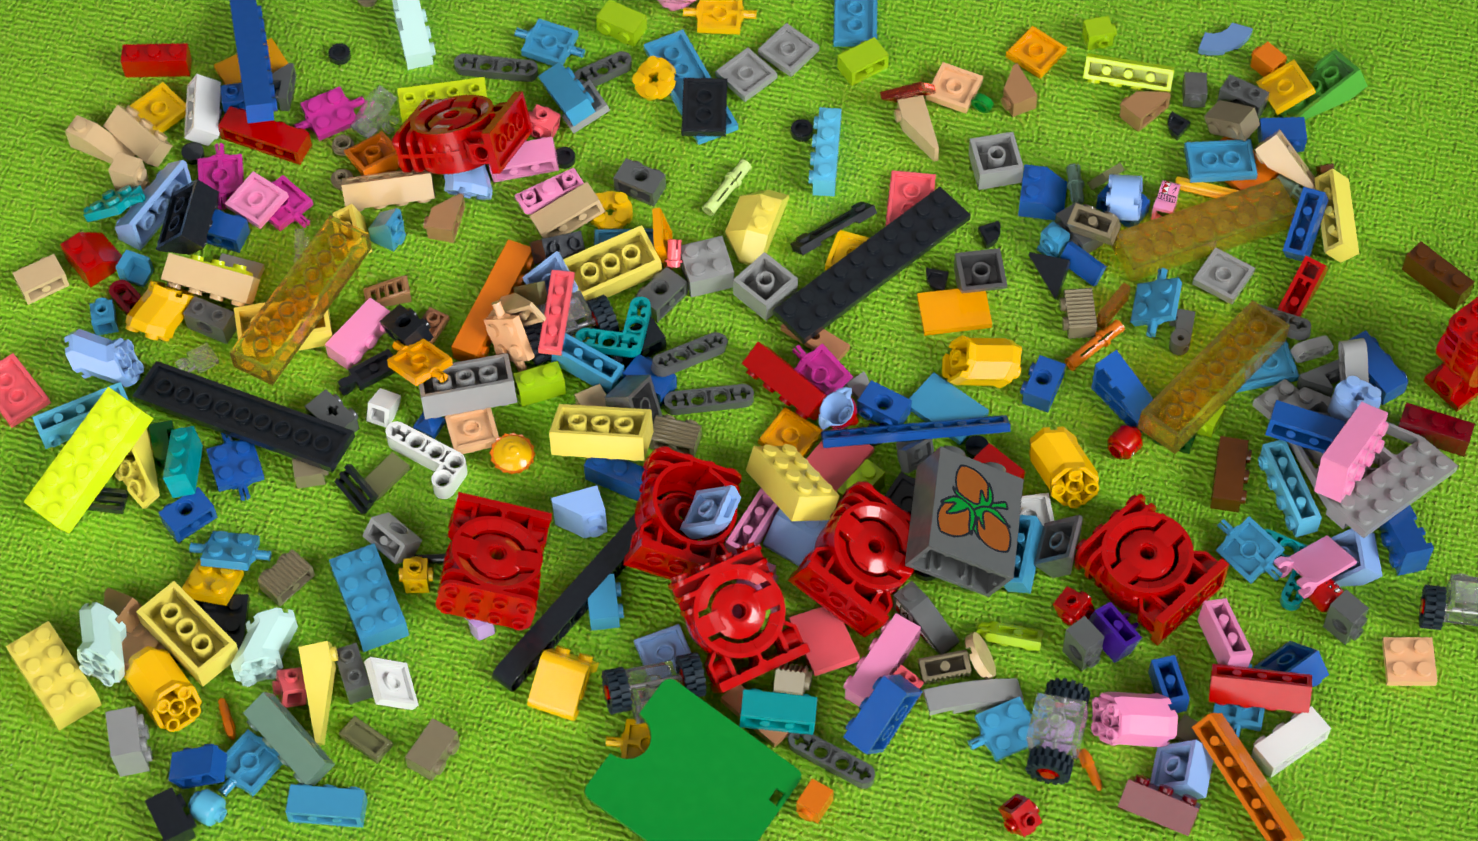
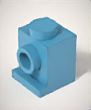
[1036,221,1070,258]
[89,298,119,336]

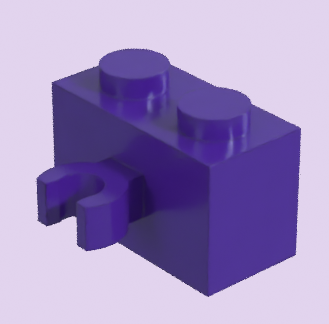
[1088,602,1142,663]

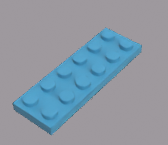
[644,30,738,145]

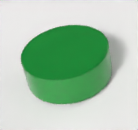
[971,93,994,113]

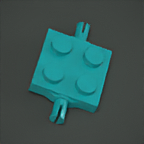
[84,185,146,222]

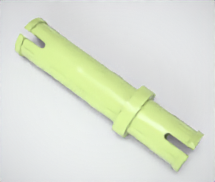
[702,159,752,216]

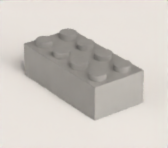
[419,353,517,419]

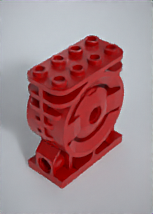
[392,91,533,174]
[1424,297,1478,412]
[623,446,742,580]
[788,481,914,638]
[436,492,552,630]
[1074,494,1229,646]
[668,542,811,693]

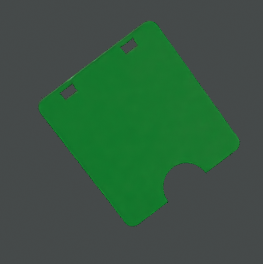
[584,679,801,841]

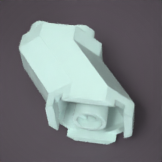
[77,602,127,687]
[231,608,298,687]

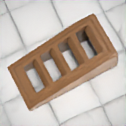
[363,275,412,307]

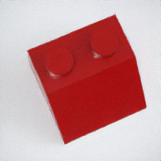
[60,232,122,288]

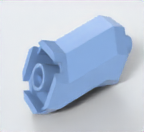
[444,164,493,200]
[65,329,144,387]

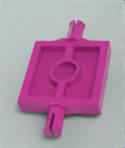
[294,86,366,141]
[197,143,244,210]
[268,175,314,231]
[792,343,853,395]

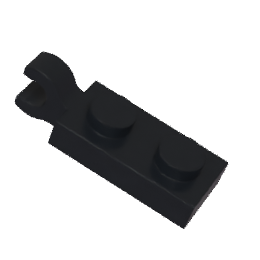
[337,349,396,396]

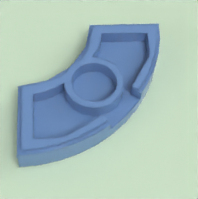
[1198,23,1253,56]

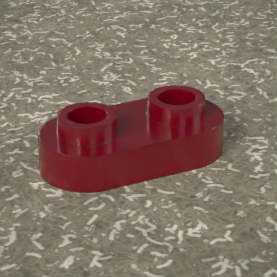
[109,280,142,315]

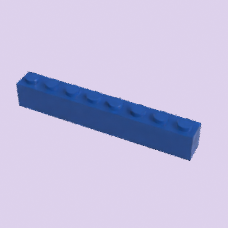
[230,0,278,123]

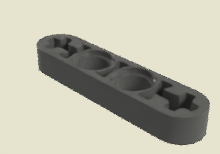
[454,54,538,82]
[651,332,728,377]
[664,384,754,415]
[788,733,875,789]

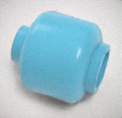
[188,789,227,826]

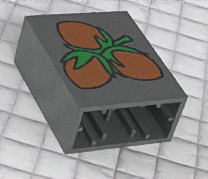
[905,446,1024,597]

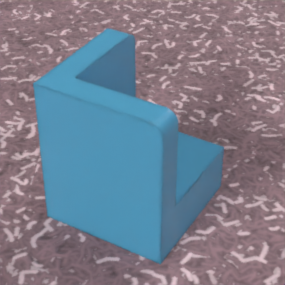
[116,249,154,287]

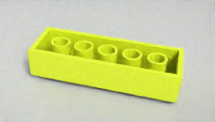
[24,387,154,534]

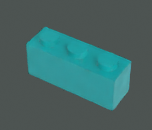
[163,426,203,498]
[739,689,817,735]

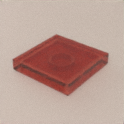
[880,82,936,103]

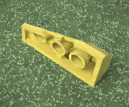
[115,428,160,509]
[299,641,338,746]

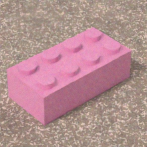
[1314,402,1389,503]

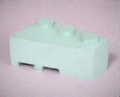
[392,0,436,70]

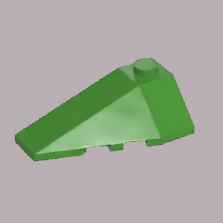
[1279,49,1368,120]

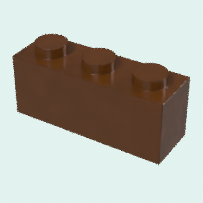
[1402,241,1474,310]
[1210,436,1252,513]

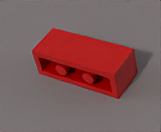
[121,43,192,78]

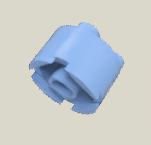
[1106,174,1143,221]
[1328,376,1381,425]

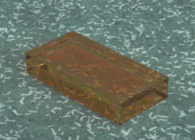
[1097,283,1131,330]

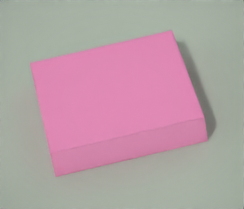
[225,171,289,229]

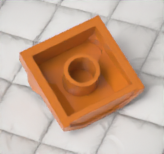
[344,131,399,176]

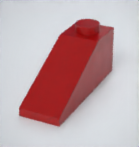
[1277,256,1328,317]

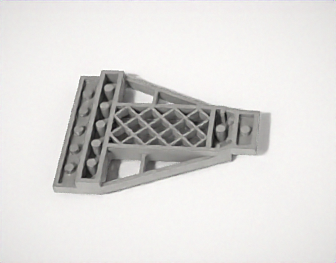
[1252,379,1458,538]

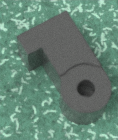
[1169,309,1195,355]

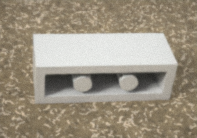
[184,74,222,146]
[1251,706,1331,778]

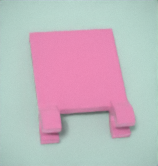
[1274,535,1357,598]

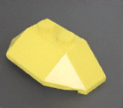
[725,189,789,265]

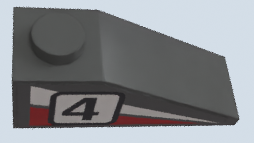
[893,581,960,655]

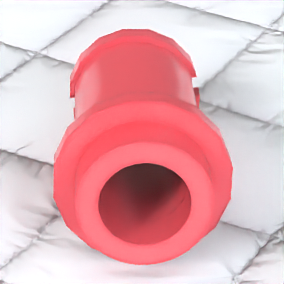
[665,239,683,267]

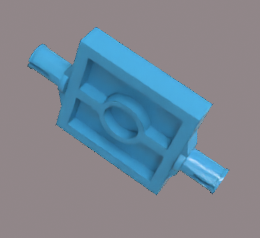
[514,18,585,66]
[1130,268,1182,338]
[1216,516,1285,584]
[189,531,272,571]
[1213,664,1265,738]
[968,696,1047,762]
[218,729,283,797]

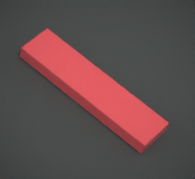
[538,270,575,356]

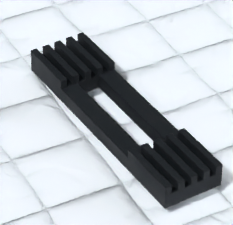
[790,202,877,255]

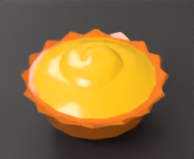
[489,432,536,474]

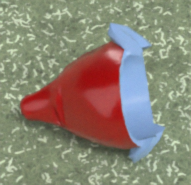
[819,387,859,430]

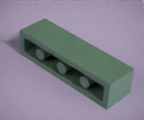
[243,692,336,785]

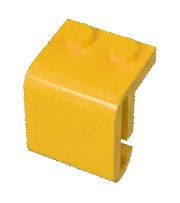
[527,645,599,721]

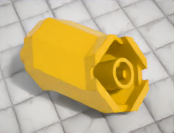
[125,280,197,341]
[941,335,1022,388]
[1029,427,1099,508]
[124,646,202,732]

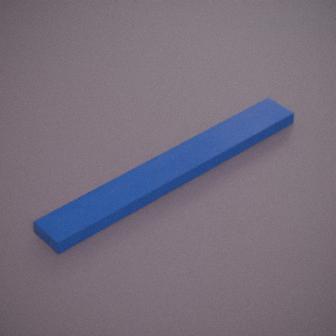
[821,415,1011,448]

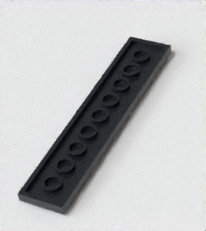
[773,187,971,344]
[132,361,355,473]

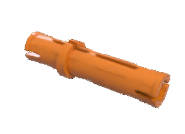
[1064,319,1125,371]

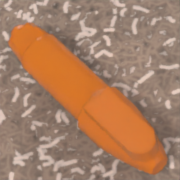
[218,698,236,740]
[1077,748,1103,791]

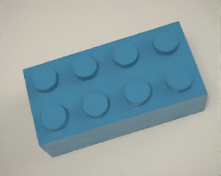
[329,543,409,652]

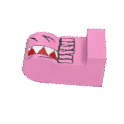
[1151,180,1181,224]

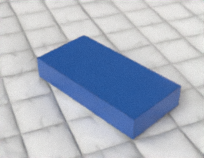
[1060,241,1107,286]

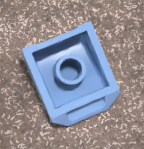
[680,485,741,540]

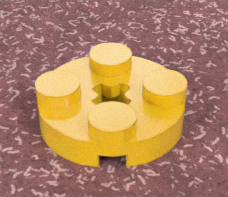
[632,56,676,101]
[590,191,633,229]

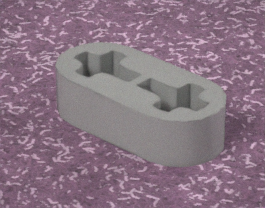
[1290,336,1334,363]

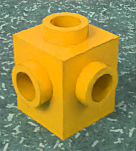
[399,556,434,593]

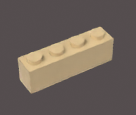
[342,169,435,212]
[161,253,260,307]

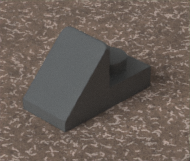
[272,63,297,111]
[1296,359,1340,398]
[896,439,934,473]

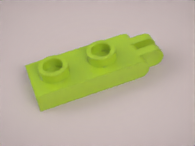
[976,621,1043,651]

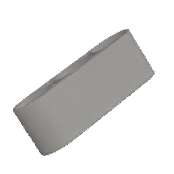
[1338,338,1369,383]

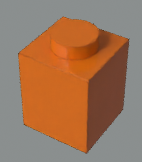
[1250,41,1287,77]
[796,778,834,824]

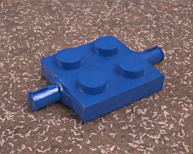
[206,433,265,501]

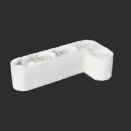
[386,421,467,499]

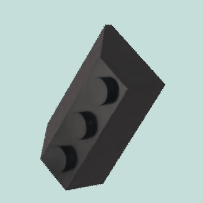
[156,179,219,255]

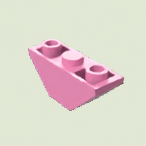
[514,167,584,215]

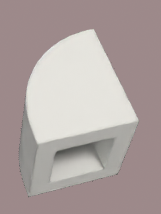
[366,388,401,427]

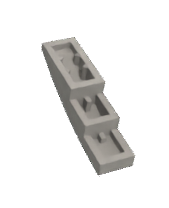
[923,678,1024,715]

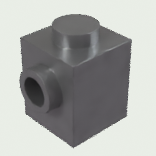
[1182,72,1207,108]

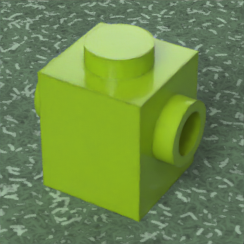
[1082,16,1117,50]

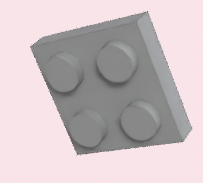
[758,23,819,77]
[716,48,777,102]
[1192,247,1255,305]

